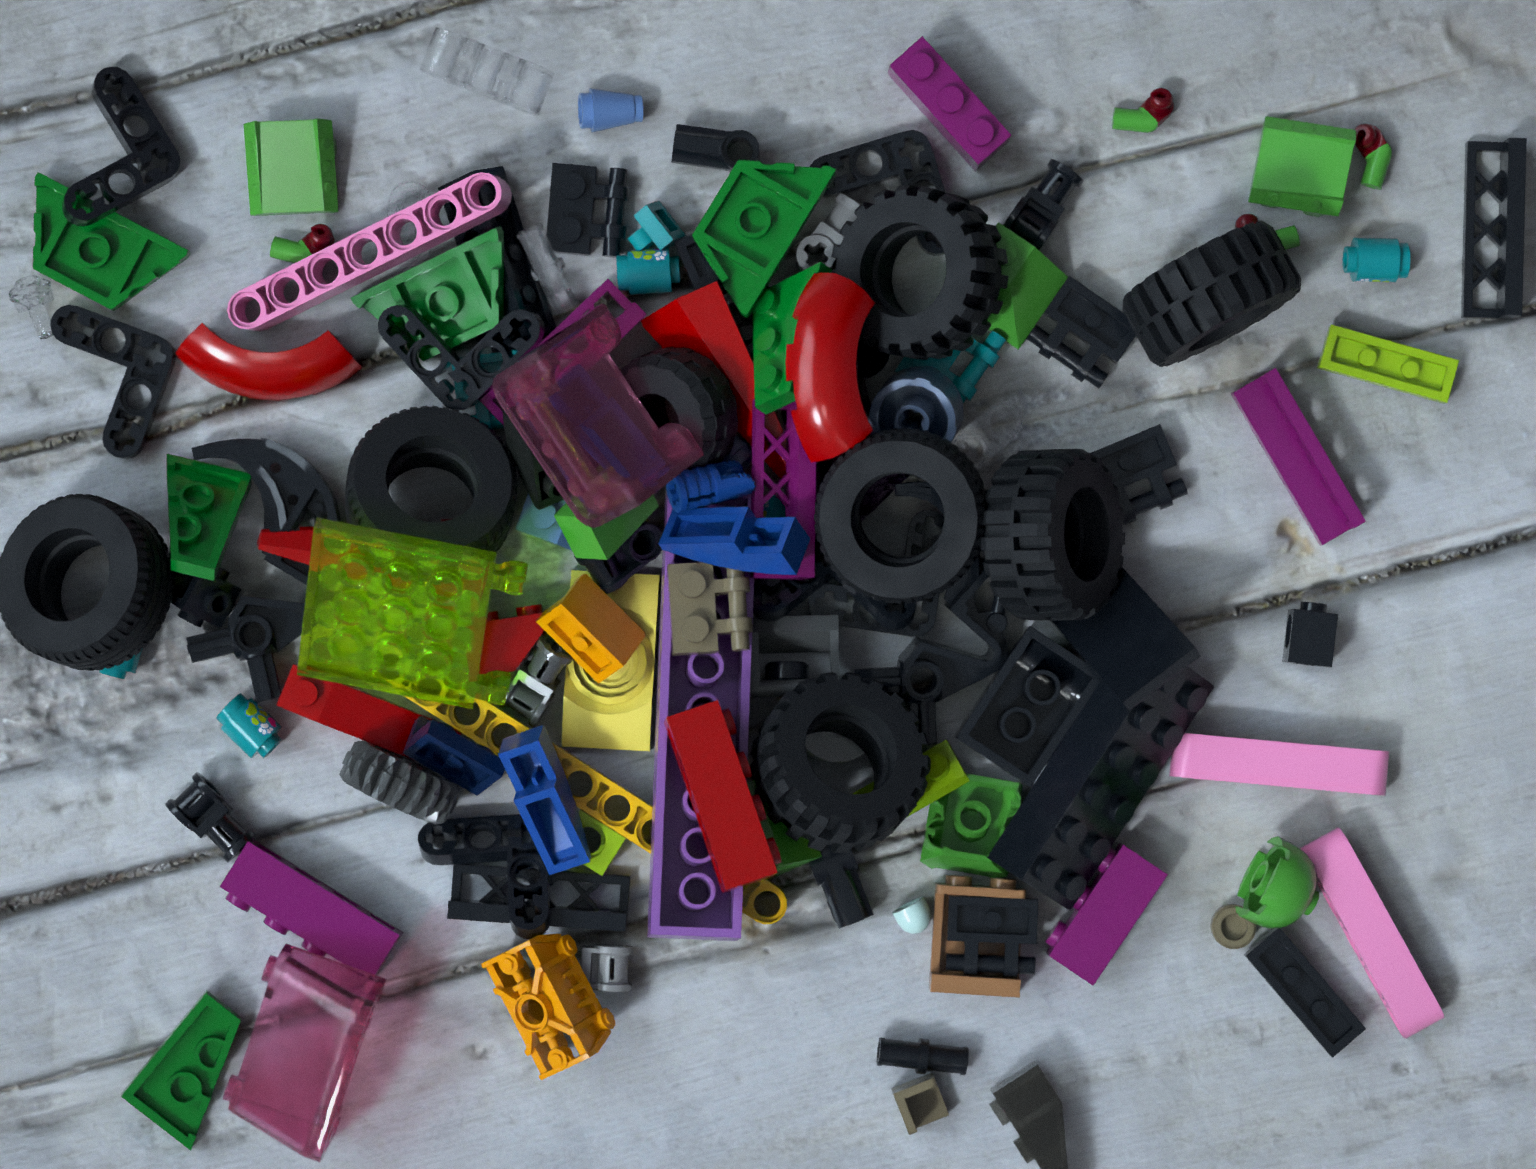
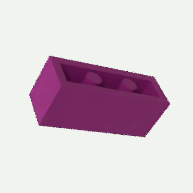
[888,36,1011,172]
[1045,843,1168,986]

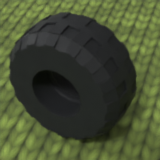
[608,346,739,483]

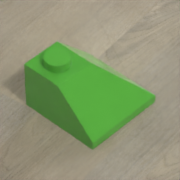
[987,222,1068,350]

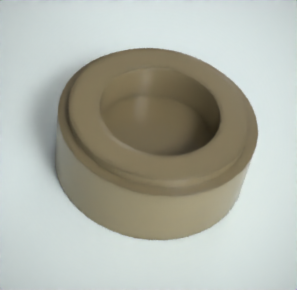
[1210,904,1256,949]

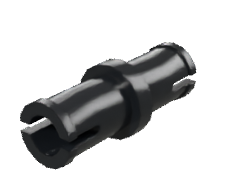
[876,1037,969,1075]

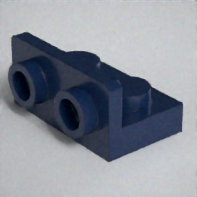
[403,716,505,796]

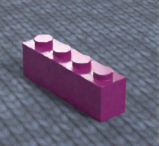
[220,839,404,982]

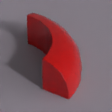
[785,272,875,463]
[175,323,363,401]

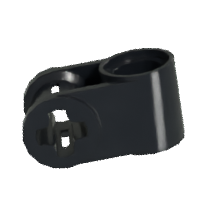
[574,521,662,594]

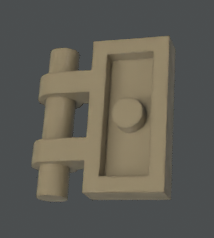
[667,562,753,656]

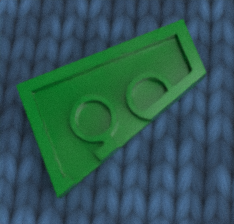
[752,262,832,415]
[166,454,252,581]
[121,990,241,1151]

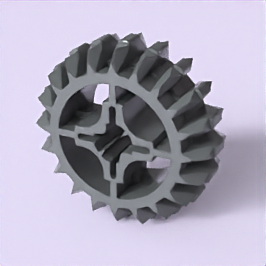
[339,741,460,825]

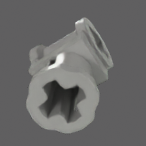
[796,193,860,272]
[575,944,634,992]

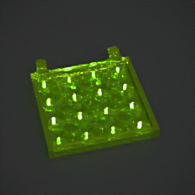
[297,518,528,709]

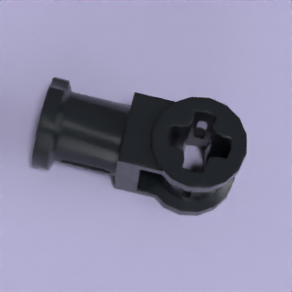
[1003,159,1084,250]
[165,772,256,863]

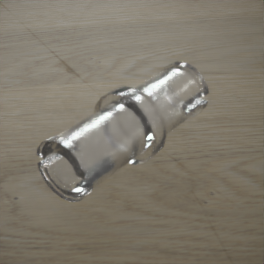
[516,223,579,315]

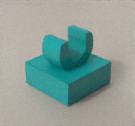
[628,201,686,251]

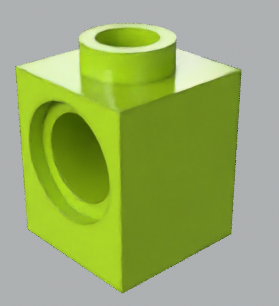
[579,810,626,876]

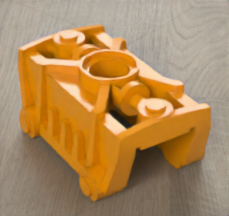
[481,934,615,1080]

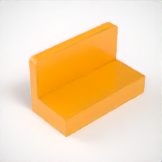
[536,574,645,684]

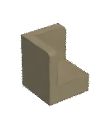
[891,1072,949,1135]

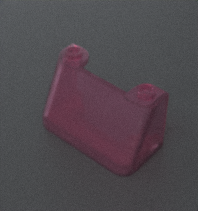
[492,303,704,528]
[223,944,387,1163]

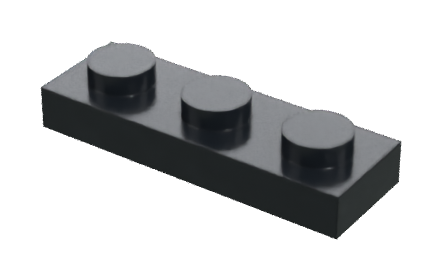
[1244,928,1366,1058]

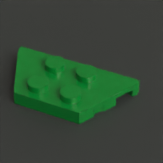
[692,160,836,319]
[33,172,191,311]
[351,226,504,361]

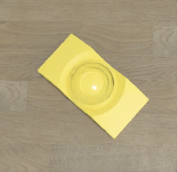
[561,570,660,751]

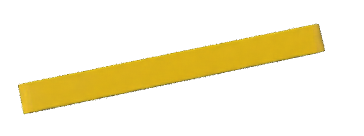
[372,645,787,924]

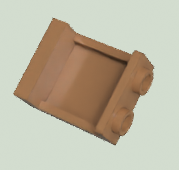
[929,875,1026,998]

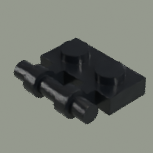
[545,163,630,258]
[1026,276,1136,389]
[1091,424,1188,525]
[946,895,1039,978]

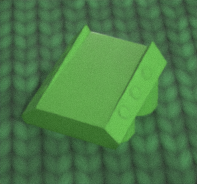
[1248,116,1356,217]
[243,118,339,216]
[920,773,1023,878]

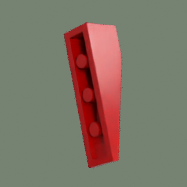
[276,664,462,759]

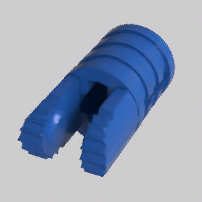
[666,460,756,513]

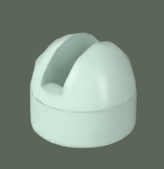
[892,896,931,934]

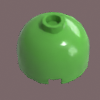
[1236,836,1319,928]

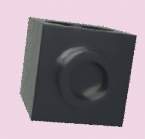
[1282,601,1338,667]

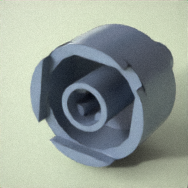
[868,366,964,443]

